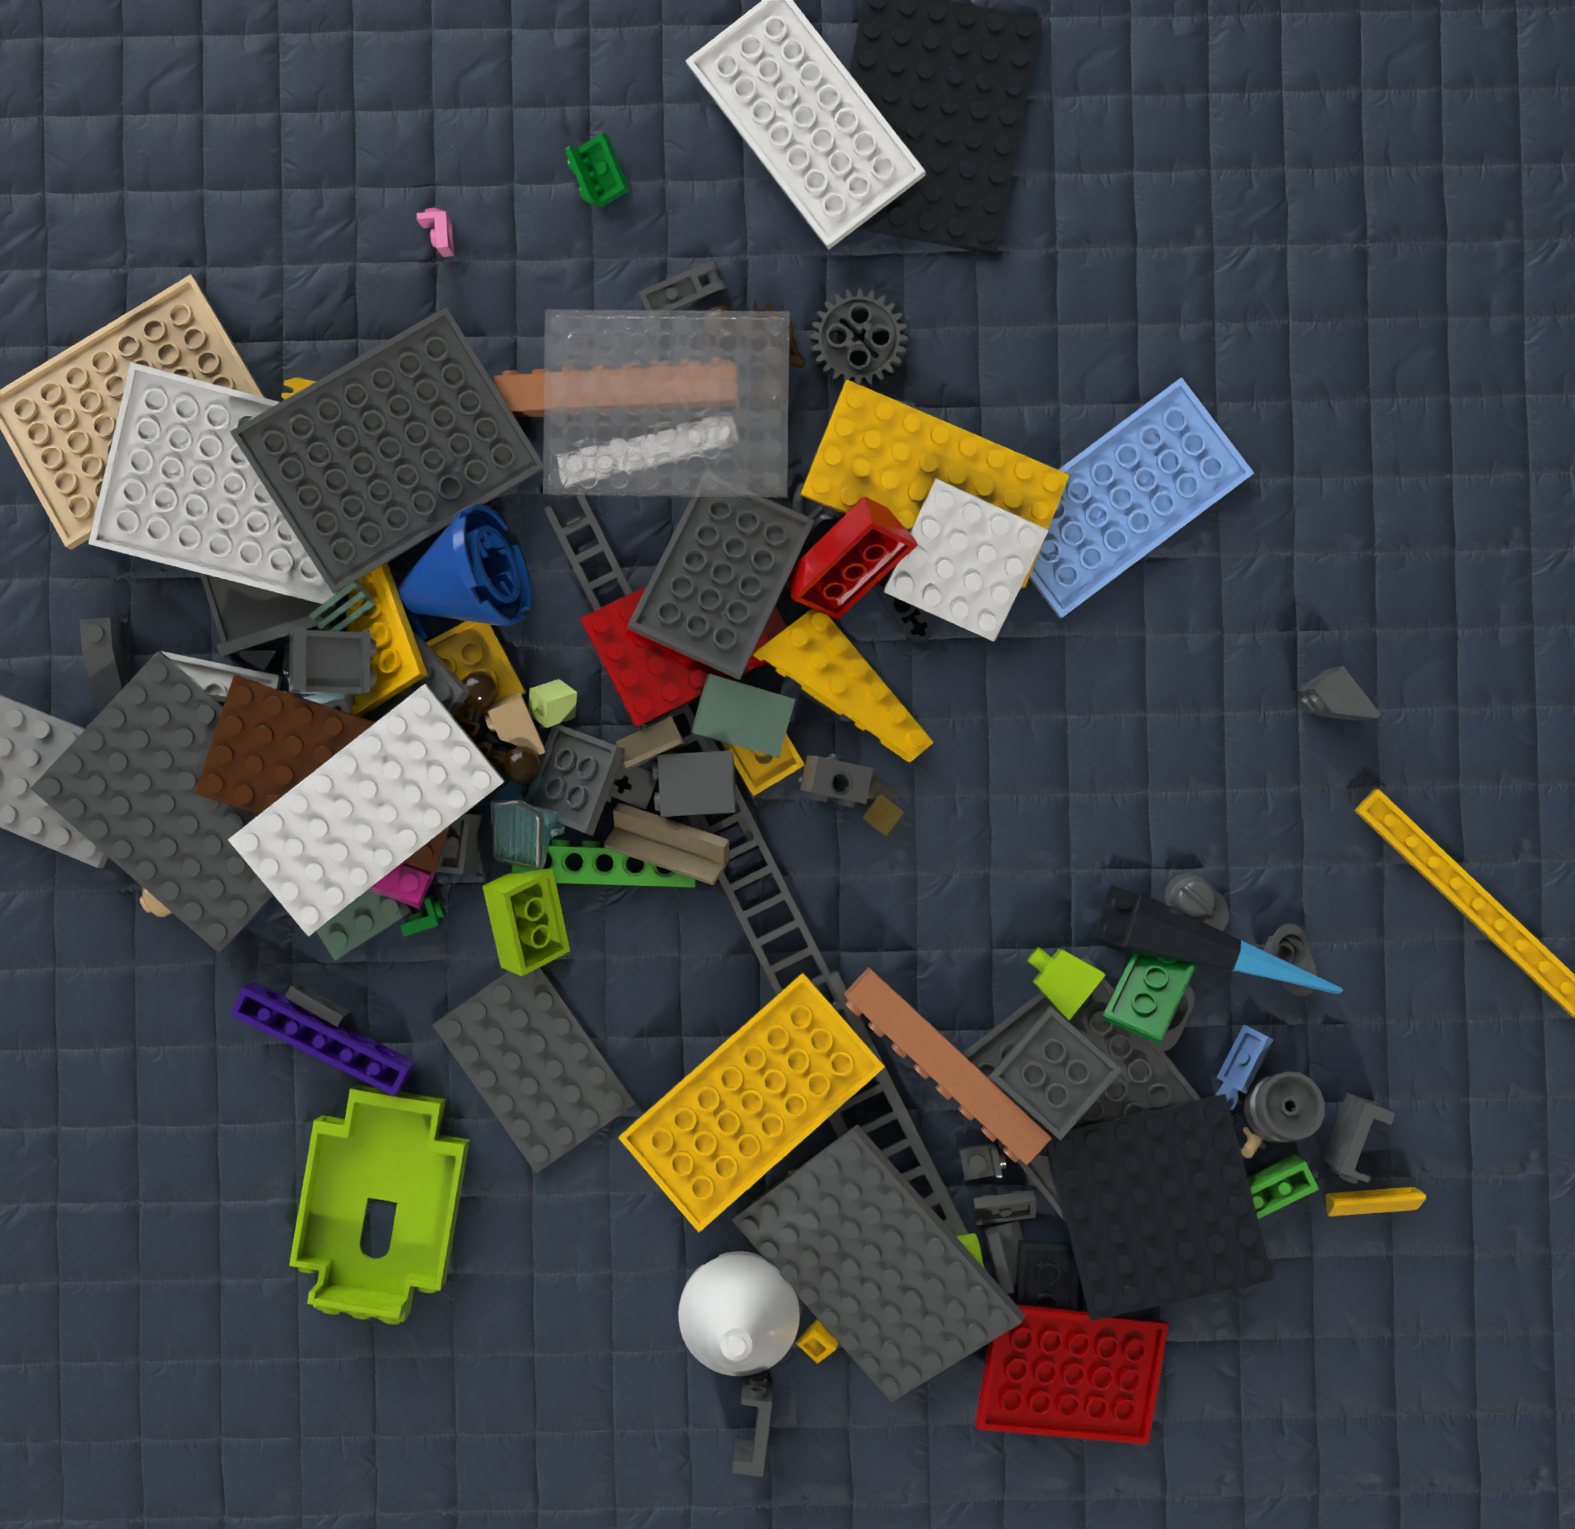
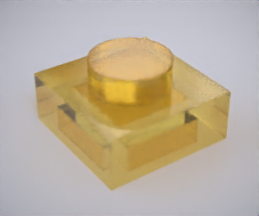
[862,794,905,836]

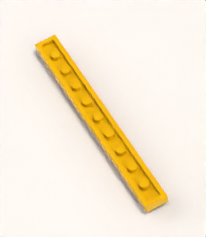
[1354,789,1575,1019]

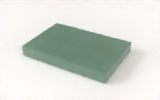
[691,674,795,758]

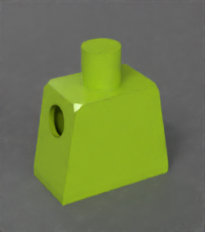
[1027,947,1106,1020]

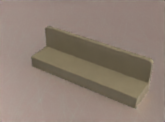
[604,802,729,885]

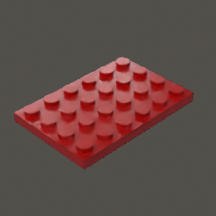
[580,586,787,728]
[974,1305,1169,1444]

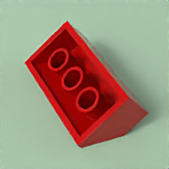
[788,496,917,620]

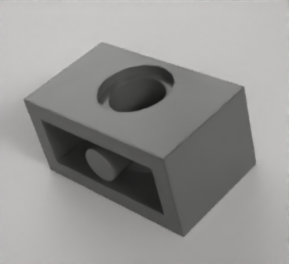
[800,755,874,808]

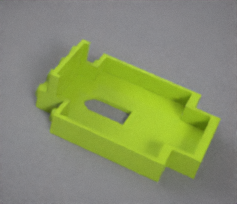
[289,1084,470,1325]

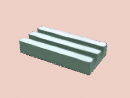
[310,580,377,631]

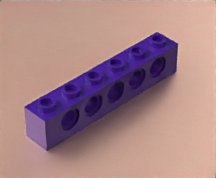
[230,982,416,1096]

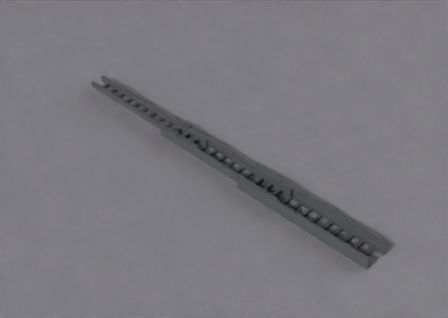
[544,490,987,1271]

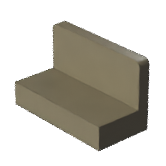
[616,716,685,770]

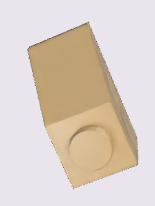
[484,692,546,755]

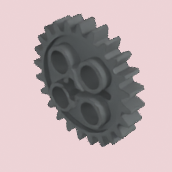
[810,288,908,388]

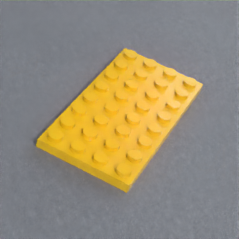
[800,379,1070,588]
[618,973,885,1233]

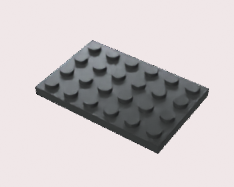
[627,471,815,680]
[432,967,636,1174]

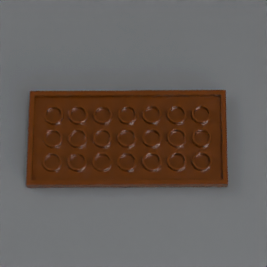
[195,675,452,873]

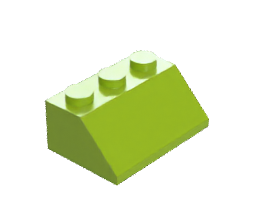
[482,868,570,976]

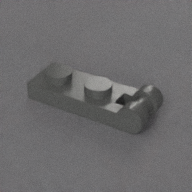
[638,261,728,322]

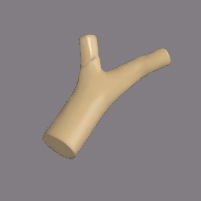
[1241,1127,1266,1158]

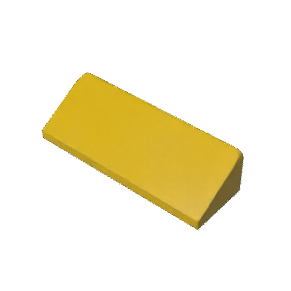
[1325,1187,1426,1216]

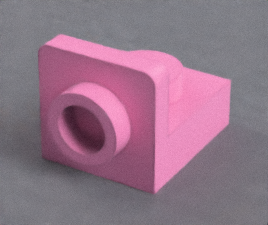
[416,208,454,257]

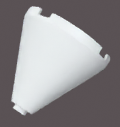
[678,1251,800,1376]

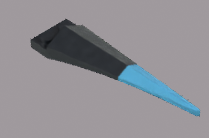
[1093,885,1343,994]

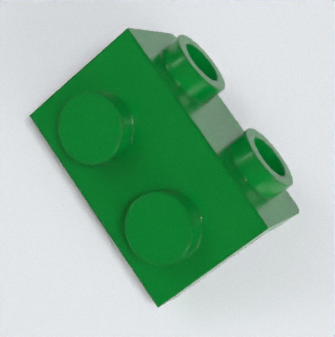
[565,133,630,207]

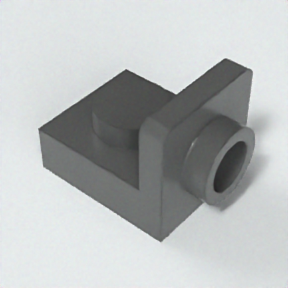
[958,1142,1006,1181]

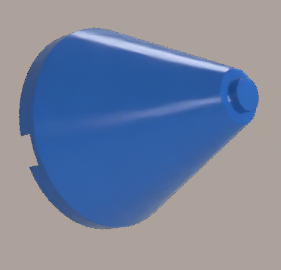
[397,505,532,626]

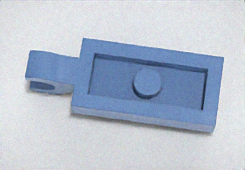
[1216,1025,1273,1110]

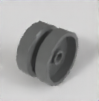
[1244,1071,1325,1144]

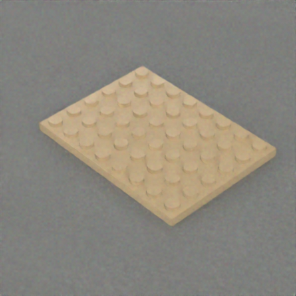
[0,274,265,550]

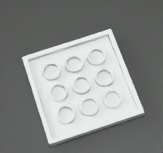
[883,478,1048,641]

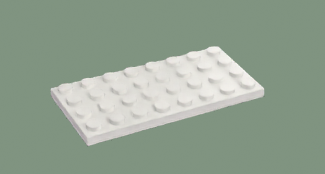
[685,0,926,250]
[228,684,505,936]

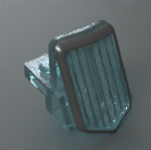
[490,799,566,870]

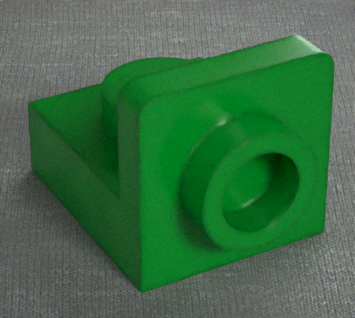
[400,895,446,937]

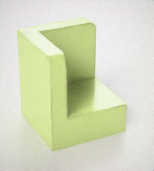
[529,679,577,728]

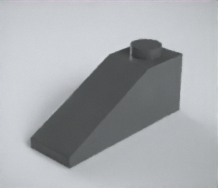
[80,617,128,713]

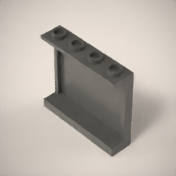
[200,573,343,659]

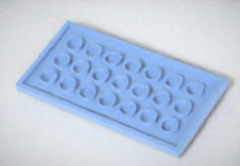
[1029,377,1254,619]

